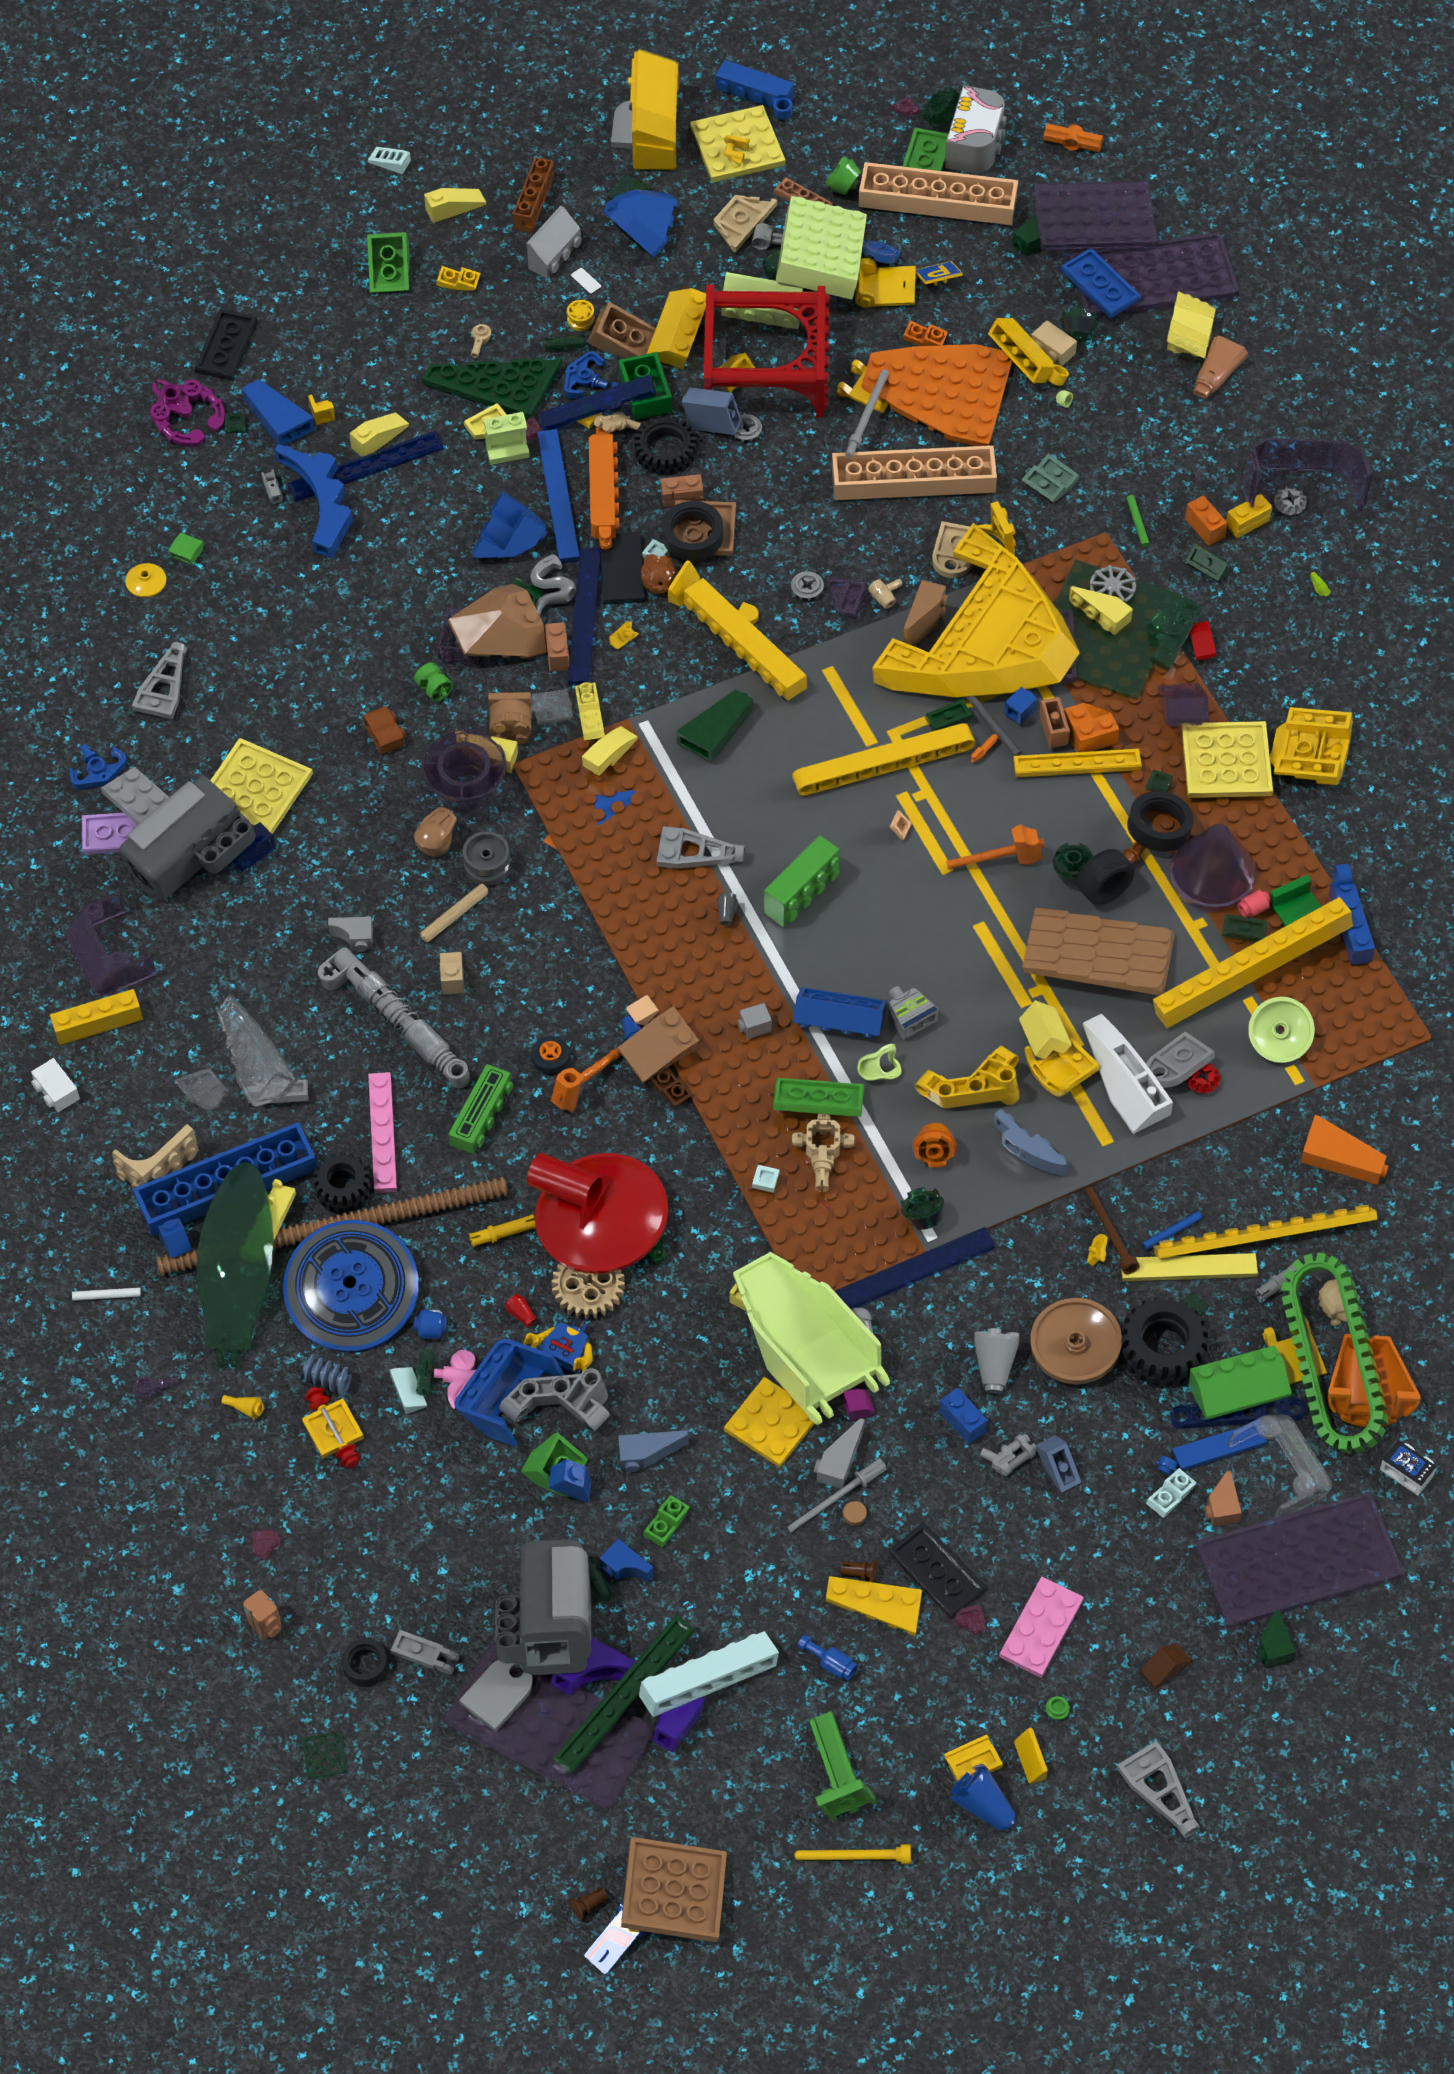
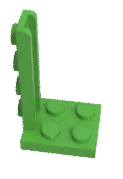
[809,1711,877,1821]

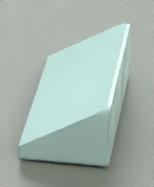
[390,1367,427,1414]

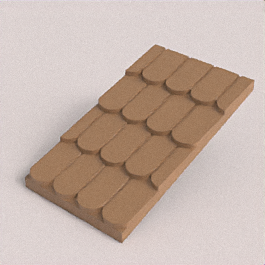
[1022,908,1175,996]

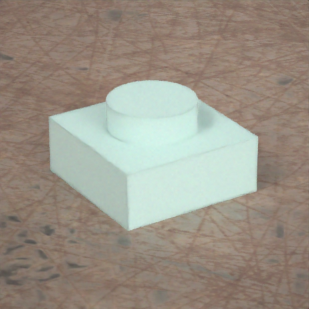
[642,539,670,559]
[752,1165,780,1193]

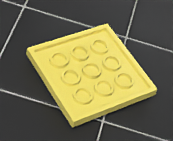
[690,105,785,182]
[1181,721,1273,798]
[210,738,313,837]

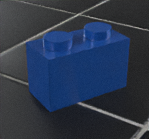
[939,1388,987,1445]

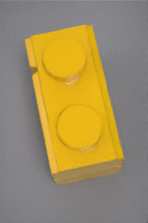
[1226,494,1272,538]

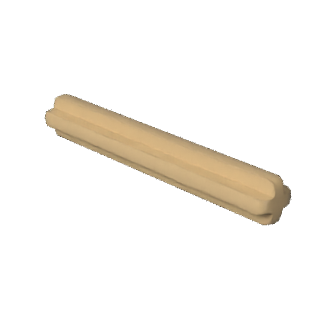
[420,884,488,942]

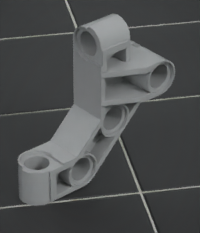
[499,1368,610,1431]

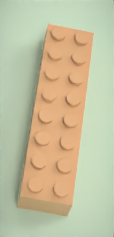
[859,162,1018,225]
[832,446,997,500]

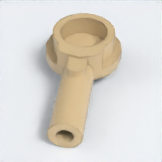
[471,324,491,358]

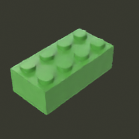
[764,835,840,927]

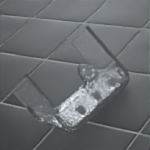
[1228,1415,1332,1522]

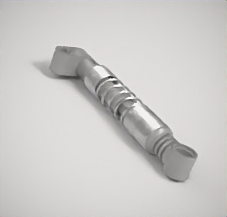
[318,948,471,1088]

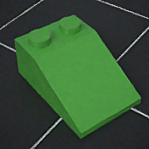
[367,232,410,293]

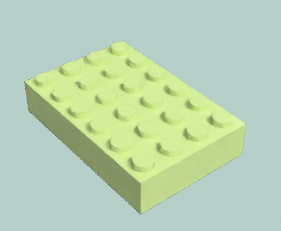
[775,196,867,300]

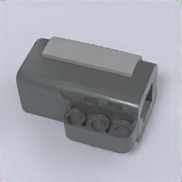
[119,774,256,900]
[495,1539,591,1675]

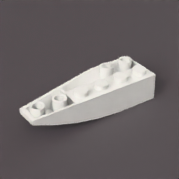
[1083,1014,1173,1134]

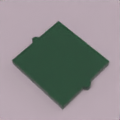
[607,174,652,200]

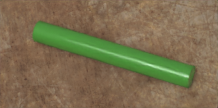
[1126,495,1150,548]

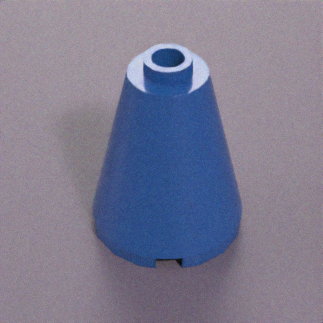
[949,1763,1015,1830]

